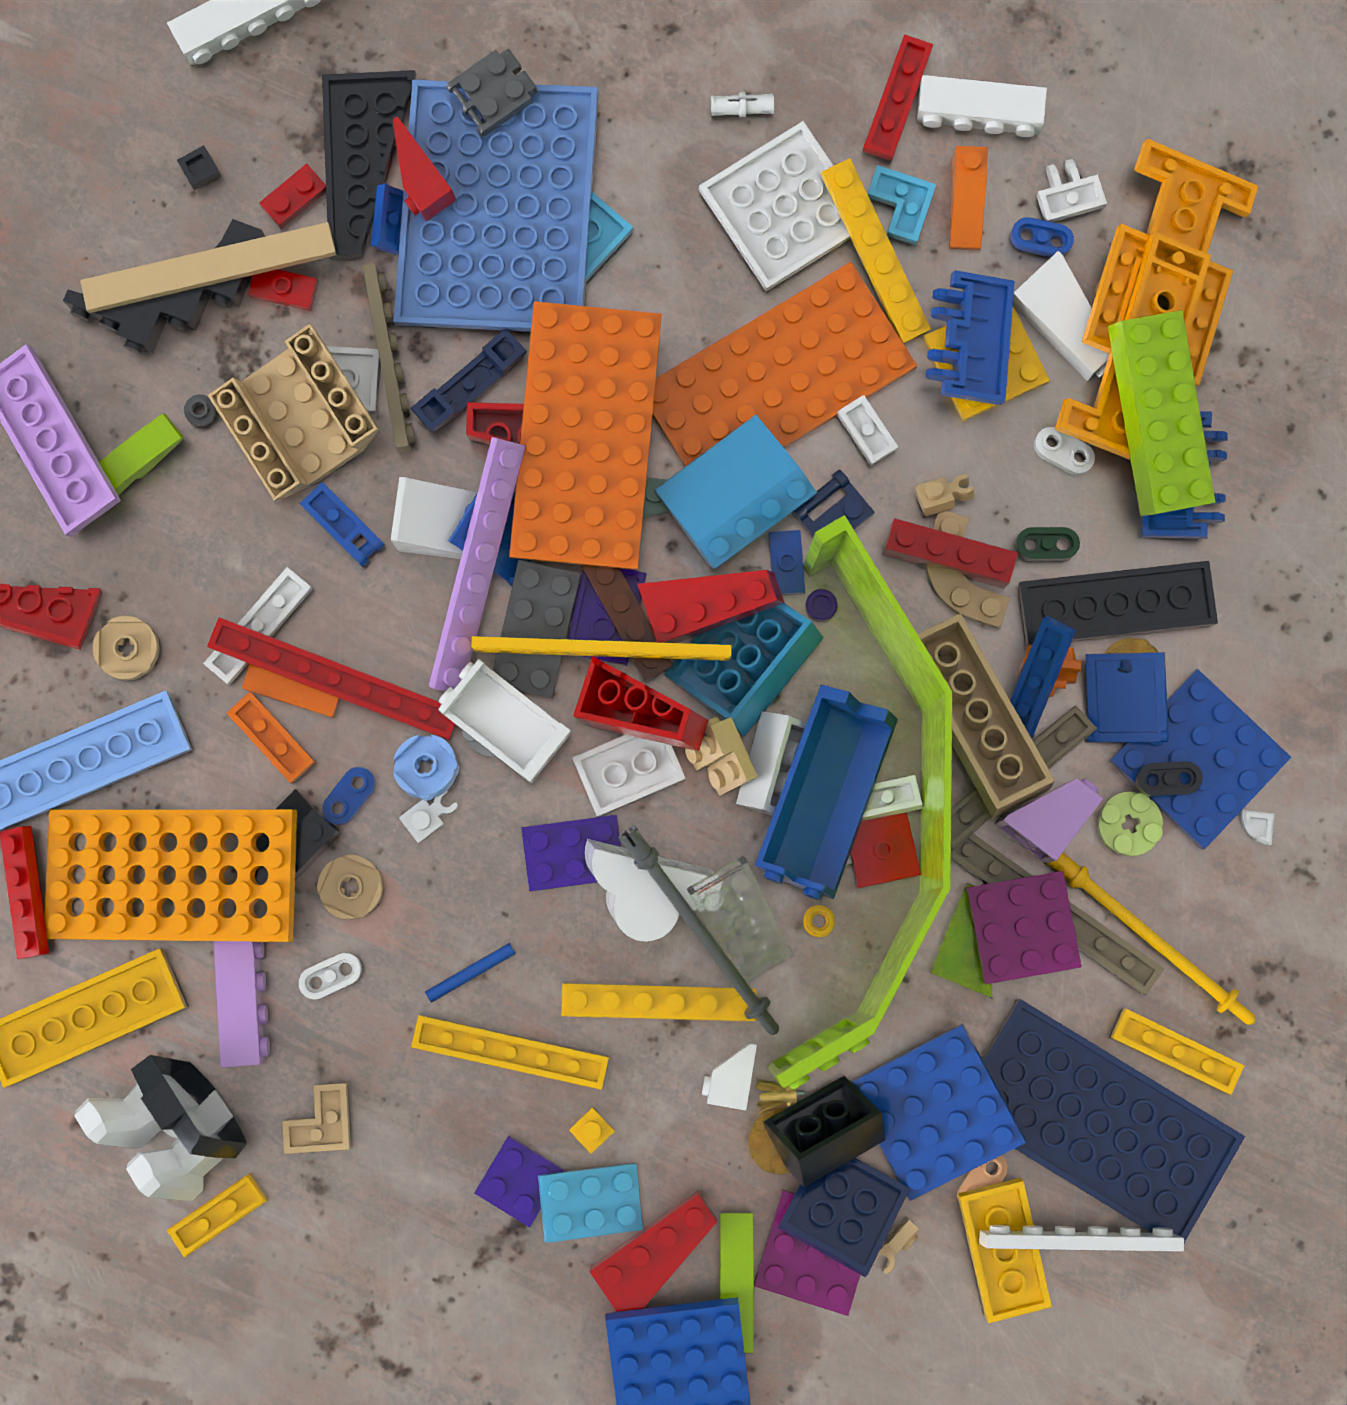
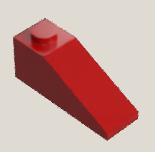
[392,116,456,222]

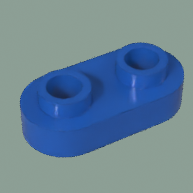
[1010,217,1074,257]
[322,767,376,825]

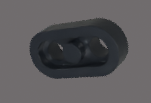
[1135,761,1203,796]

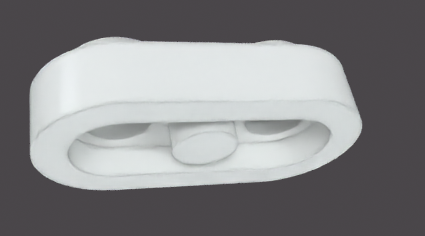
[1034,427,1095,476]
[299,953,363,999]

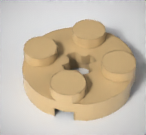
[93,616,160,681]
[317,855,383,920]

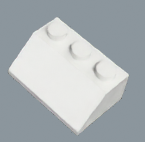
[736,711,806,816]

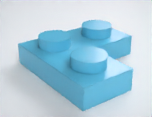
[867,165,936,246]

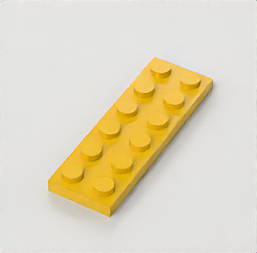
[0,948,187,1088]

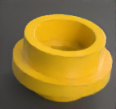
[803,905,835,937]

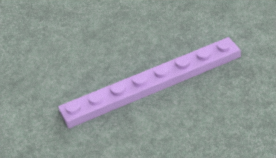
[429,437,525,691]

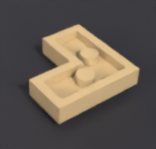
[282,1082,351,1154]

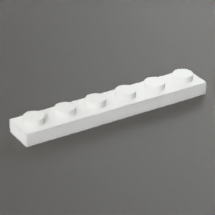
[979,1225,1184,1251]

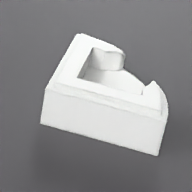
[1240,810,1274,846]

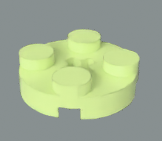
[1096,792,1163,856]

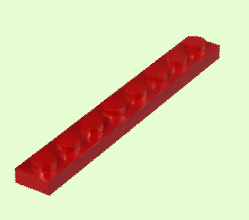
[207,617,455,740]

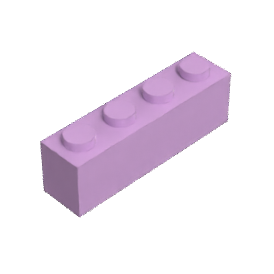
[213,941,270,1068]

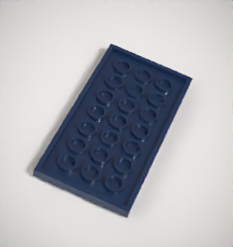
[983,999,1246,1243]

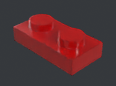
[259,163,326,229]

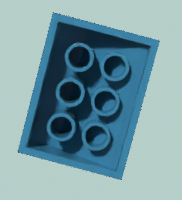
[654,415,817,569]
[664,603,824,737]

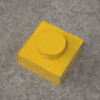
[569,1107,615,1154]

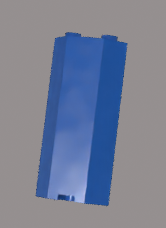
[755,684,898,901]

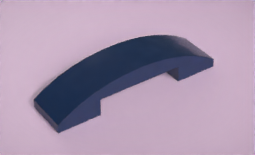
[411,329,527,432]

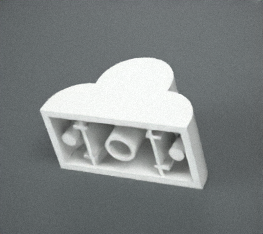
[585,839,722,942]

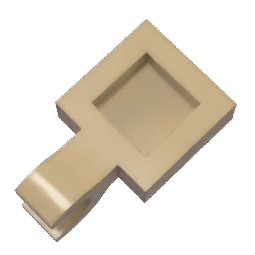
[874,1216,919,1274]

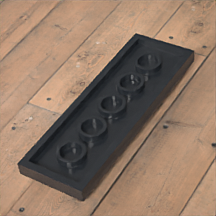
[1018,561,1218,646]

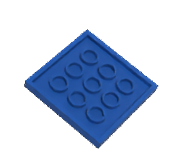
[1109,669,1291,850]
[850,1023,1027,1201]
[605,1297,750,1405]

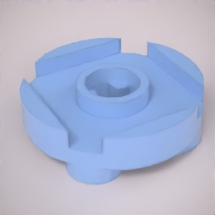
[393,735,459,801]

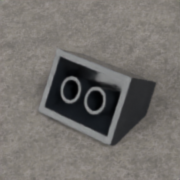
[255,789,342,885]
[763,1076,886,1187]

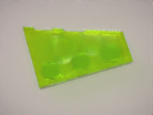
[930,883,992,998]

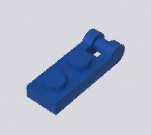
[299,482,385,567]

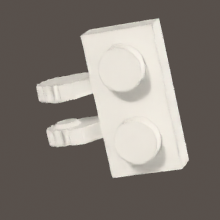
[1036,159,1107,222]

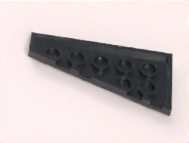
[322,70,416,260]

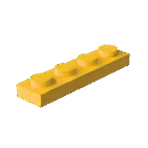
[1110,1008,1245,1095]

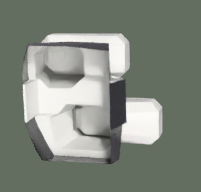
[74,1055,247,1201]

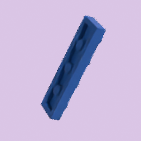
[1010,616,1076,739]

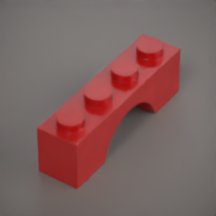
[882,518,1018,589]

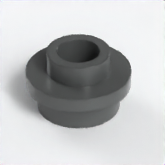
[184,394,216,426]

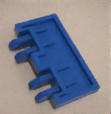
[926,270,1015,405]
[1142,411,1228,539]

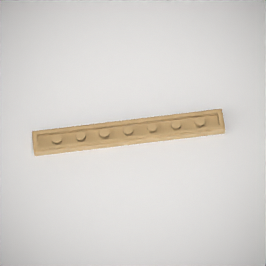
[80,222,337,313]

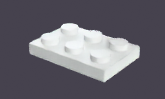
[572,735,686,817]

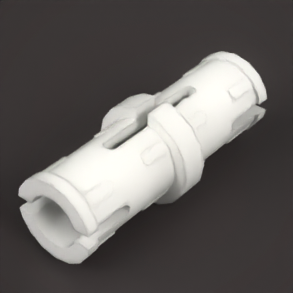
[711,92,774,117]

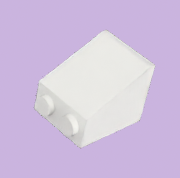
[391,477,477,559]

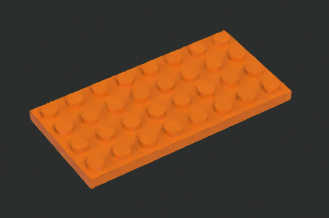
[652,262,917,467]
[509,301,662,570]

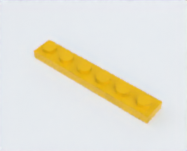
[820,158,931,343]
[561,983,757,1021]
[411,1015,609,1090]

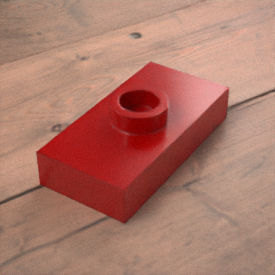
[248,269,318,311]

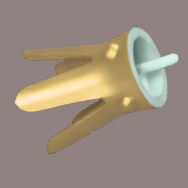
[755,1079,805,1114]

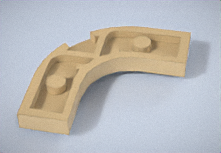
[925,511,1010,630]

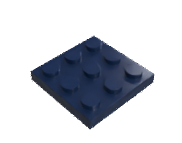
[778,1158,910,1277]

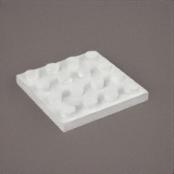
[698,121,851,292]

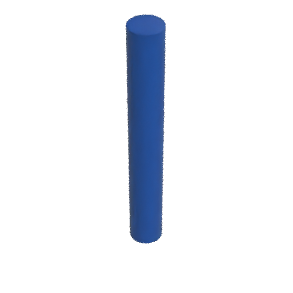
[425,943,516,1003]

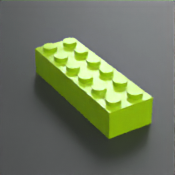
[1108,310,1216,516]

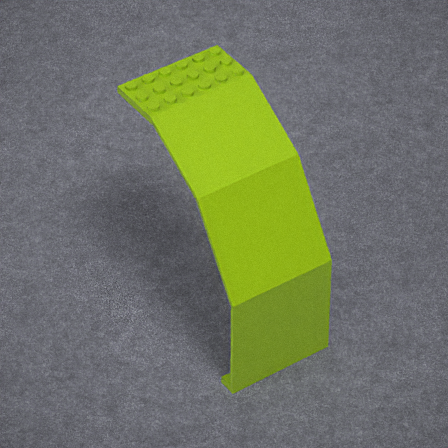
[767,515,952,1090]

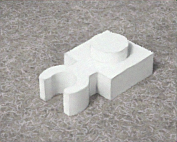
[399,791,459,844]

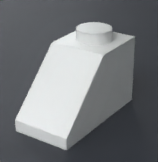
[702,1043,757,1110]

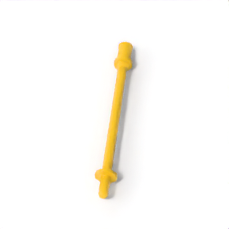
[1046,852,1256,1025]

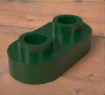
[1014,527,1080,561]

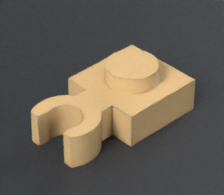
[915,474,974,517]

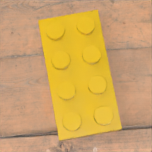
[957,1177,1052,1323]

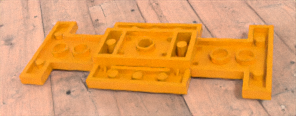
[1055,139,1258,460]

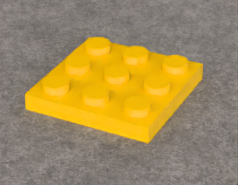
[923,306,1050,422]

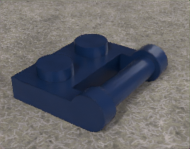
[792,469,875,538]

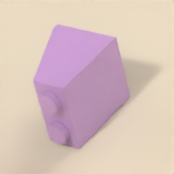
[994,778,1103,863]

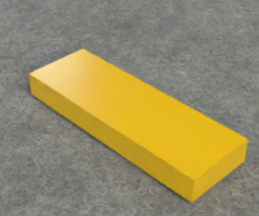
[167,1173,269,1258]

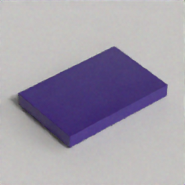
[568,568,647,666]

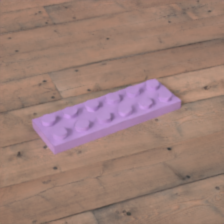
[0,344,121,537]

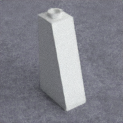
[1013,251,1109,381]

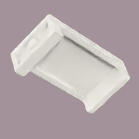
[438,659,571,784]

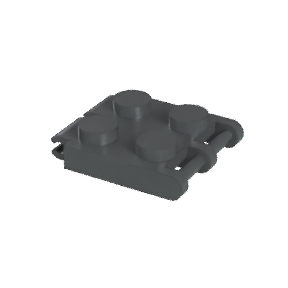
[446,49,538,137]

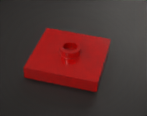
[850,812,921,889]

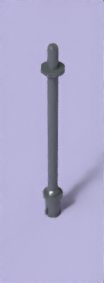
[618,826,779,1035]

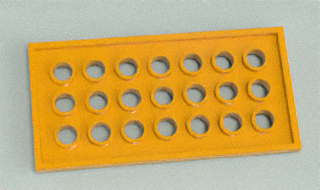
[45,810,297,942]

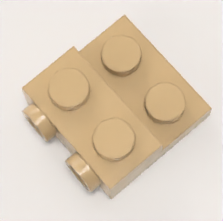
[685,717,758,796]

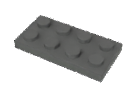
[493,560,581,698]

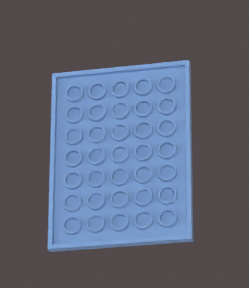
[393,80,599,332]

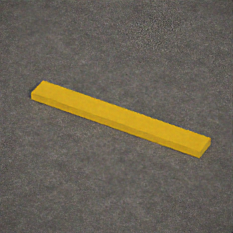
[471,636,732,661]

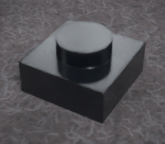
[177,145,221,190]

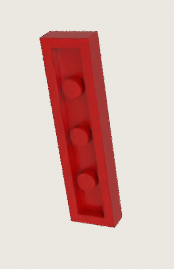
[863,34,933,161]
[0,826,49,959]

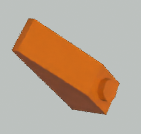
[949,146,988,250]

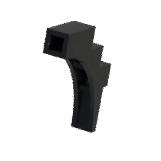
[63,219,266,354]

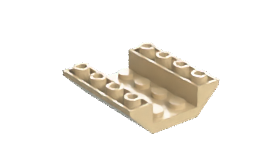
[208,323,380,501]

